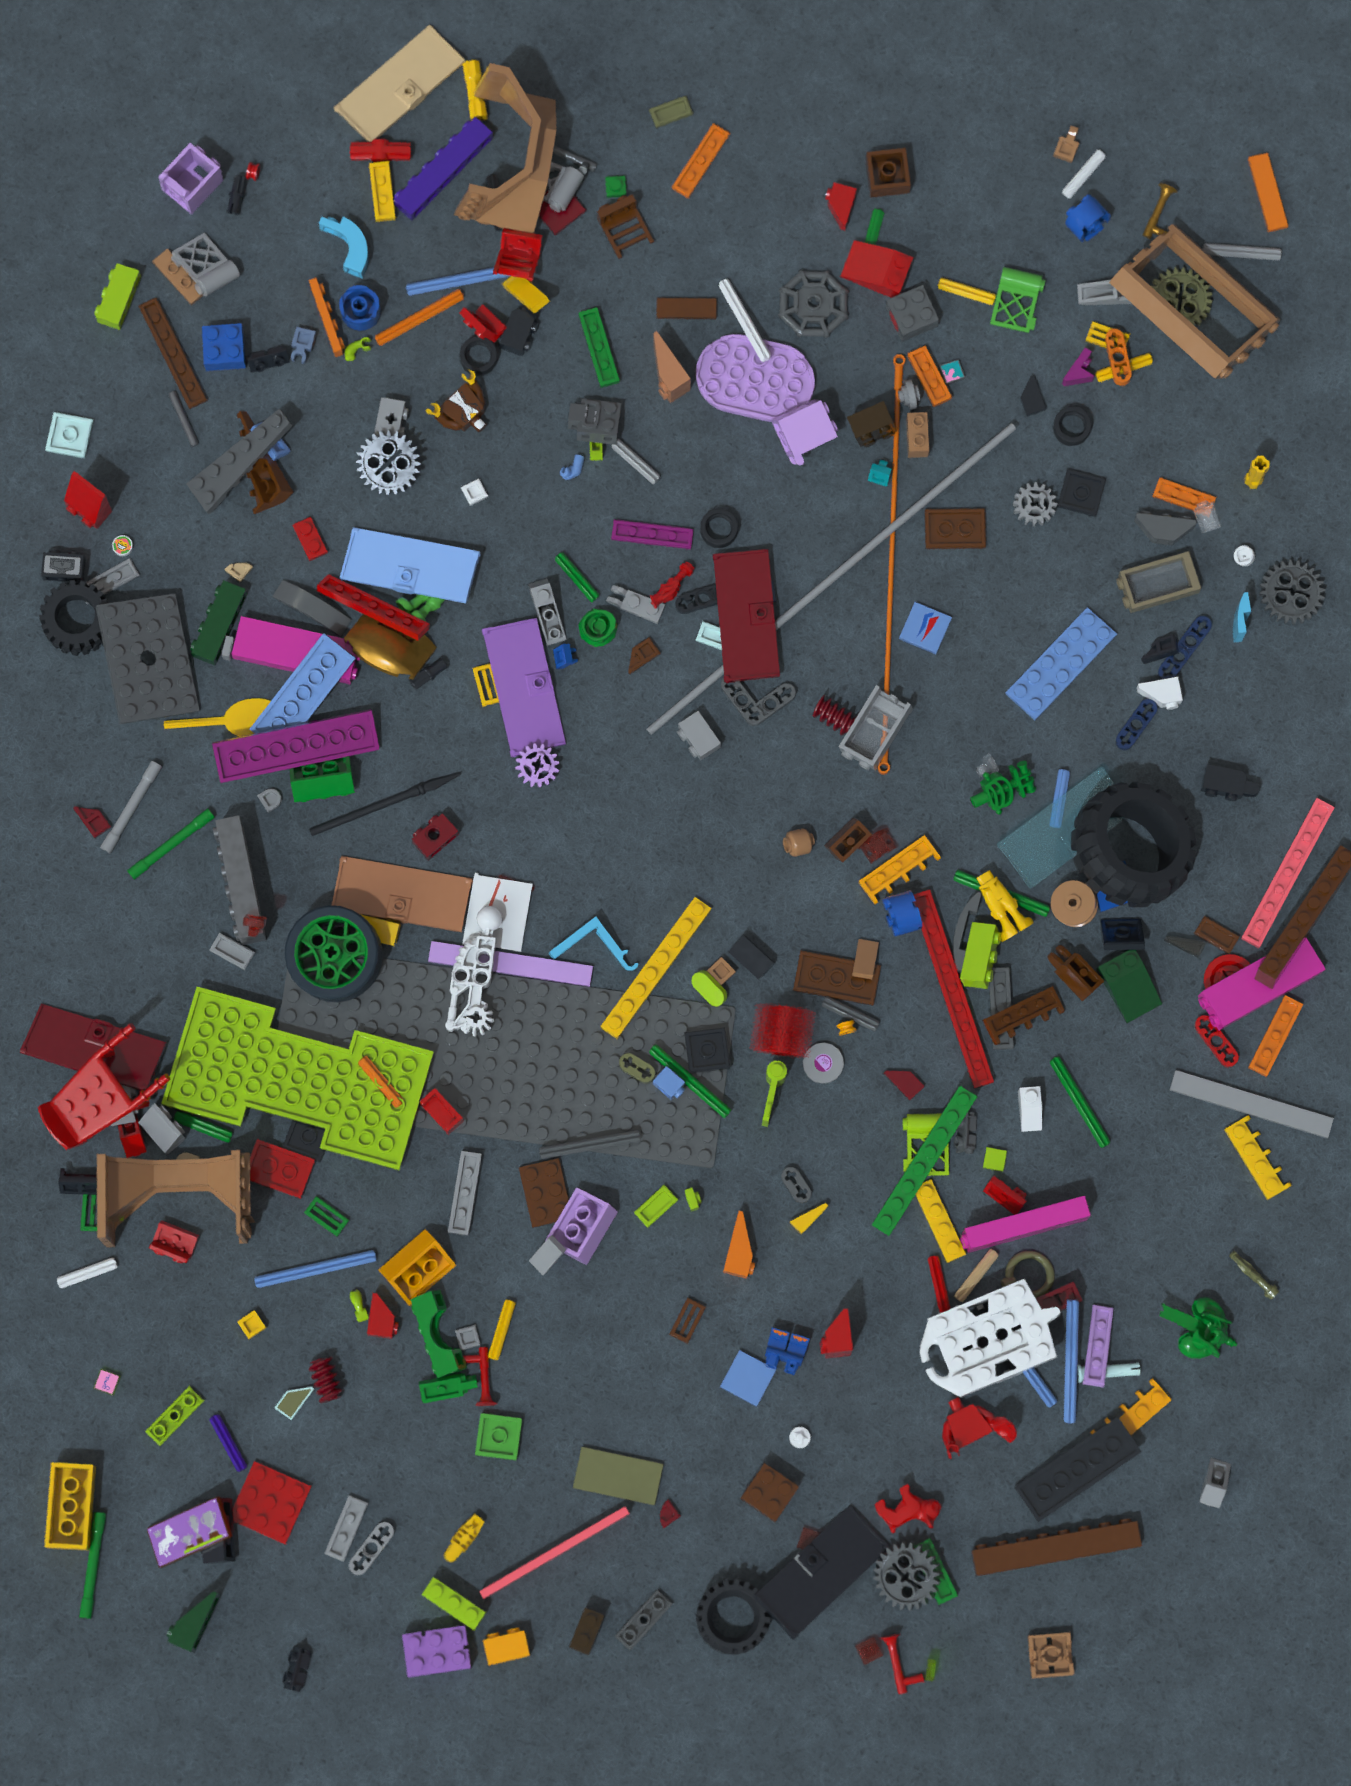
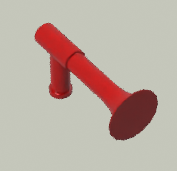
[463,1347,497,1406]
[879,1633,924,1694]

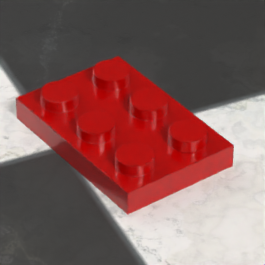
[250,1139,315,1199]

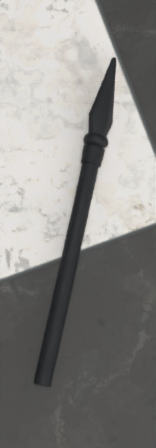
[309,773,461,836]

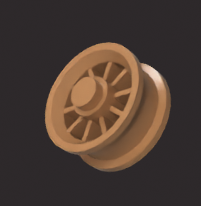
[1051,880,1098,927]

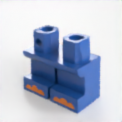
[765,1327,810,1375]

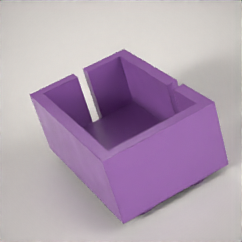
[402,1626,472,1678]

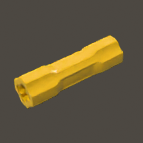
[463,60,488,121]
[1245,456,1270,489]

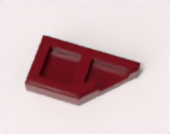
[73,806,111,838]

